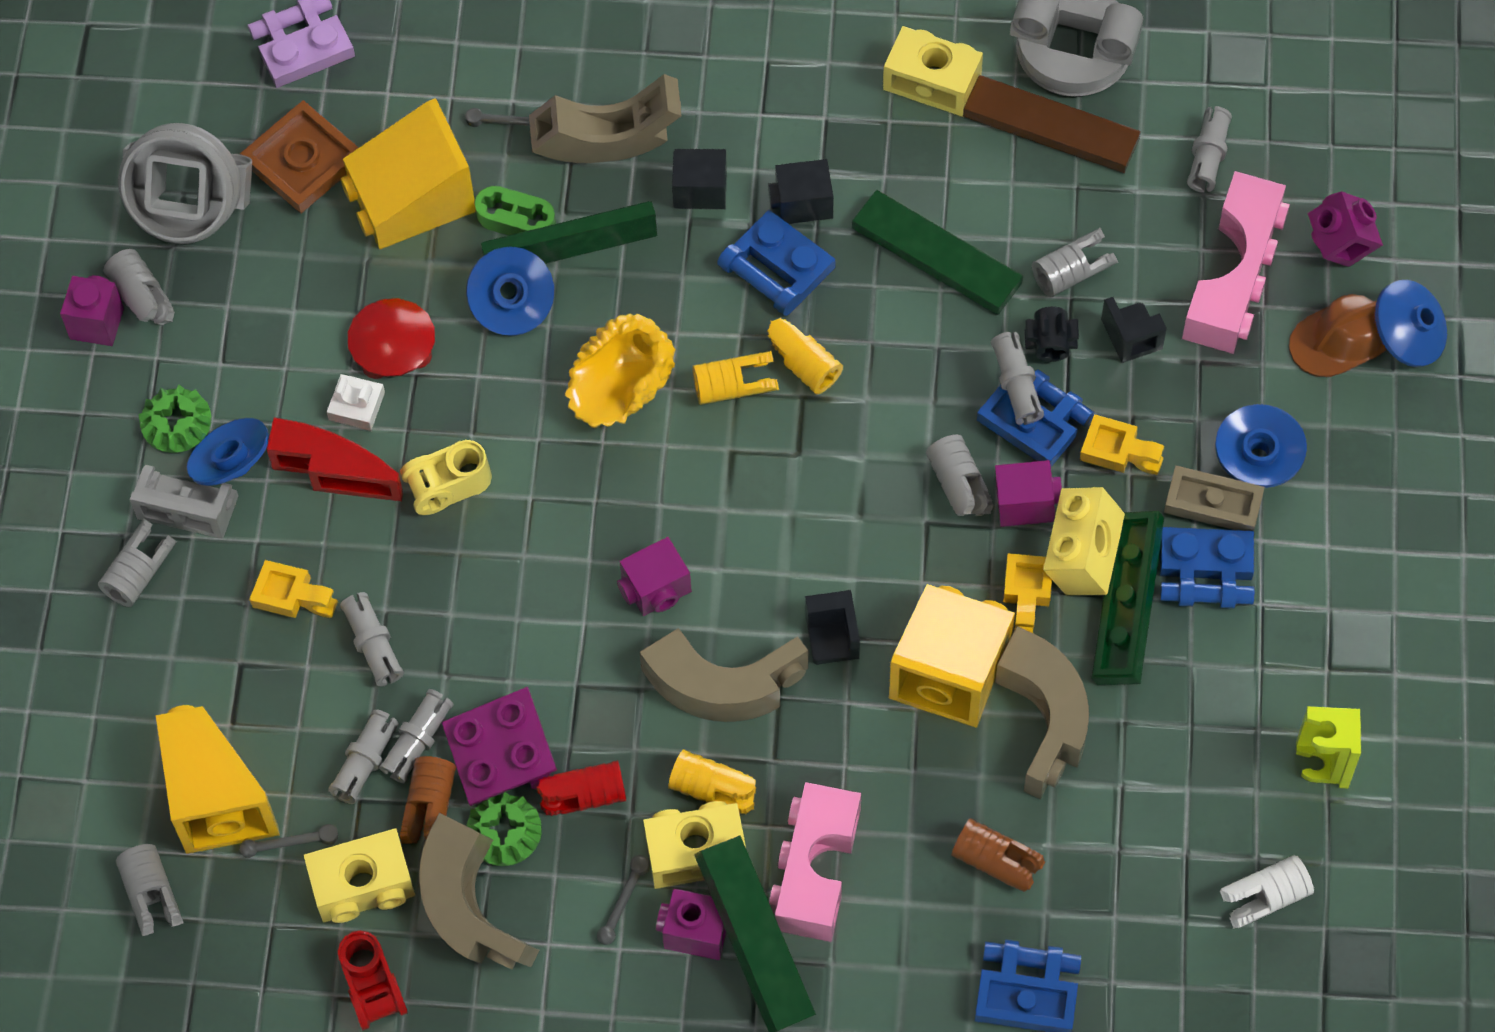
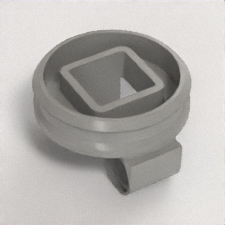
[1010,0,1143,96]
[118,123,252,244]

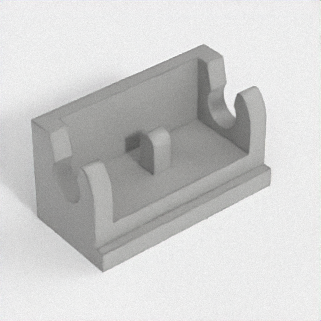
[130,465,239,539]

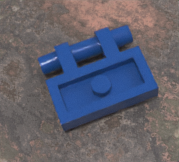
[977,369,1095,467]
[1160,527,1255,608]
[975,939,1081,1032]

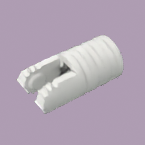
[1220,855,1314,929]

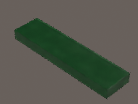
[852,190,1023,315]
[481,201,657,264]
[1091,511,1164,685]
[694,835,816,1032]

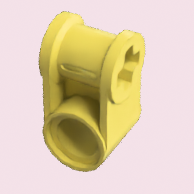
[400,440,492,515]

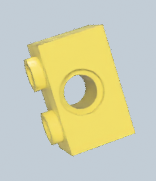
[883,26,983,117]
[1043,487,1125,595]
[643,801,746,889]
[304,828,415,923]

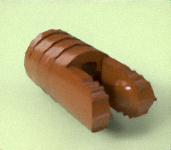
[400,756,456,844]
[951,818,1046,892]

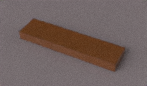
[963,75,1141,174]

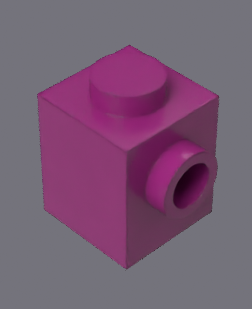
[60,275,124,347]
[995,460,1062,527]
[617,537,692,616]
[656,888,727,960]

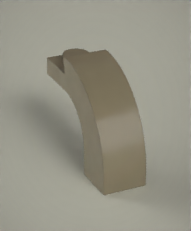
[529,74,682,163]
[995,626,1089,799]
[640,628,808,722]
[419,813,540,969]

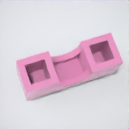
[769,782,861,942]

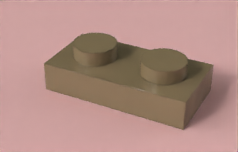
[1164,465,1265,531]

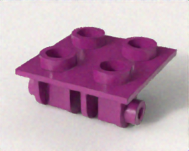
[442,687,557,806]

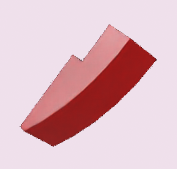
[267,417,404,502]

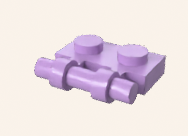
[248,0,355,88]

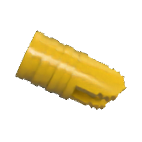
[767,318,843,395]
[692,351,779,405]
[668,749,756,814]

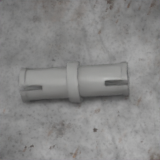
[1187,106,1232,192]
[991,332,1044,425]
[340,592,404,686]
[379,689,454,783]
[328,710,399,804]

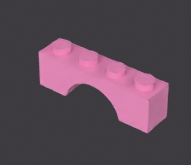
[1182,171,1290,354]

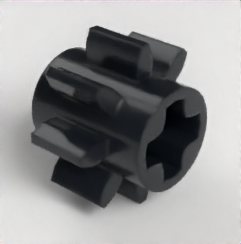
[1025,306,1079,362]

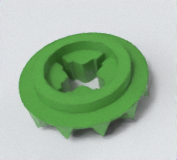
[139,384,212,453]
[467,792,542,866]

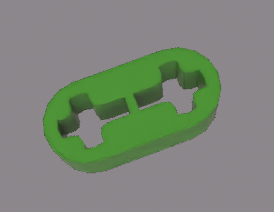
[475,186,556,235]

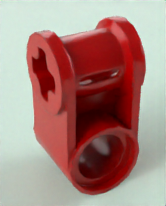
[338,930,408,1031]

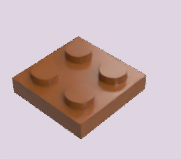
[240,100,359,214]

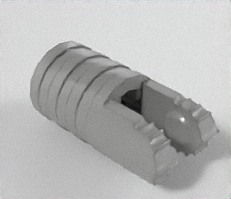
[1032,228,1118,297]
[103,249,175,325]
[926,434,994,516]
[98,518,177,607]
[116,844,184,936]

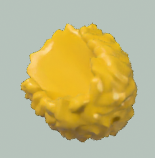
[565,313,676,428]

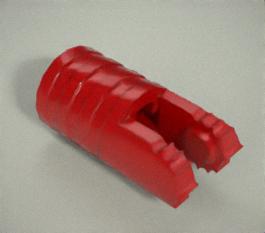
[537,760,626,816]

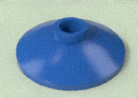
[466,247,554,336]
[1375,280,1447,367]
[1215,404,1307,488]
[187,418,269,486]

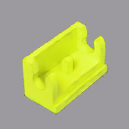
[1296,706,1361,789]

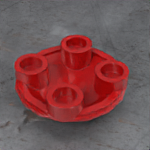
[348,298,435,379]

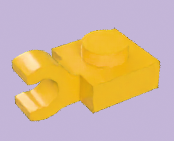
[1080,414,1164,475]
[1003,553,1052,633]
[249,560,338,618]

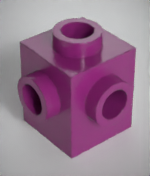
[1307,191,1383,267]

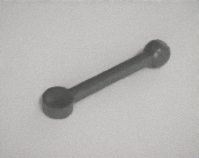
[465,108,530,127]
[239,824,338,858]
[597,855,649,945]

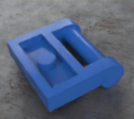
[717,210,835,316]

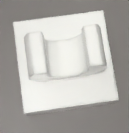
[327,374,385,431]

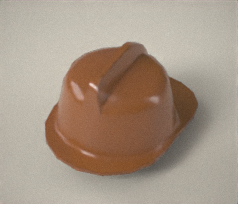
[1289,294,1386,377]

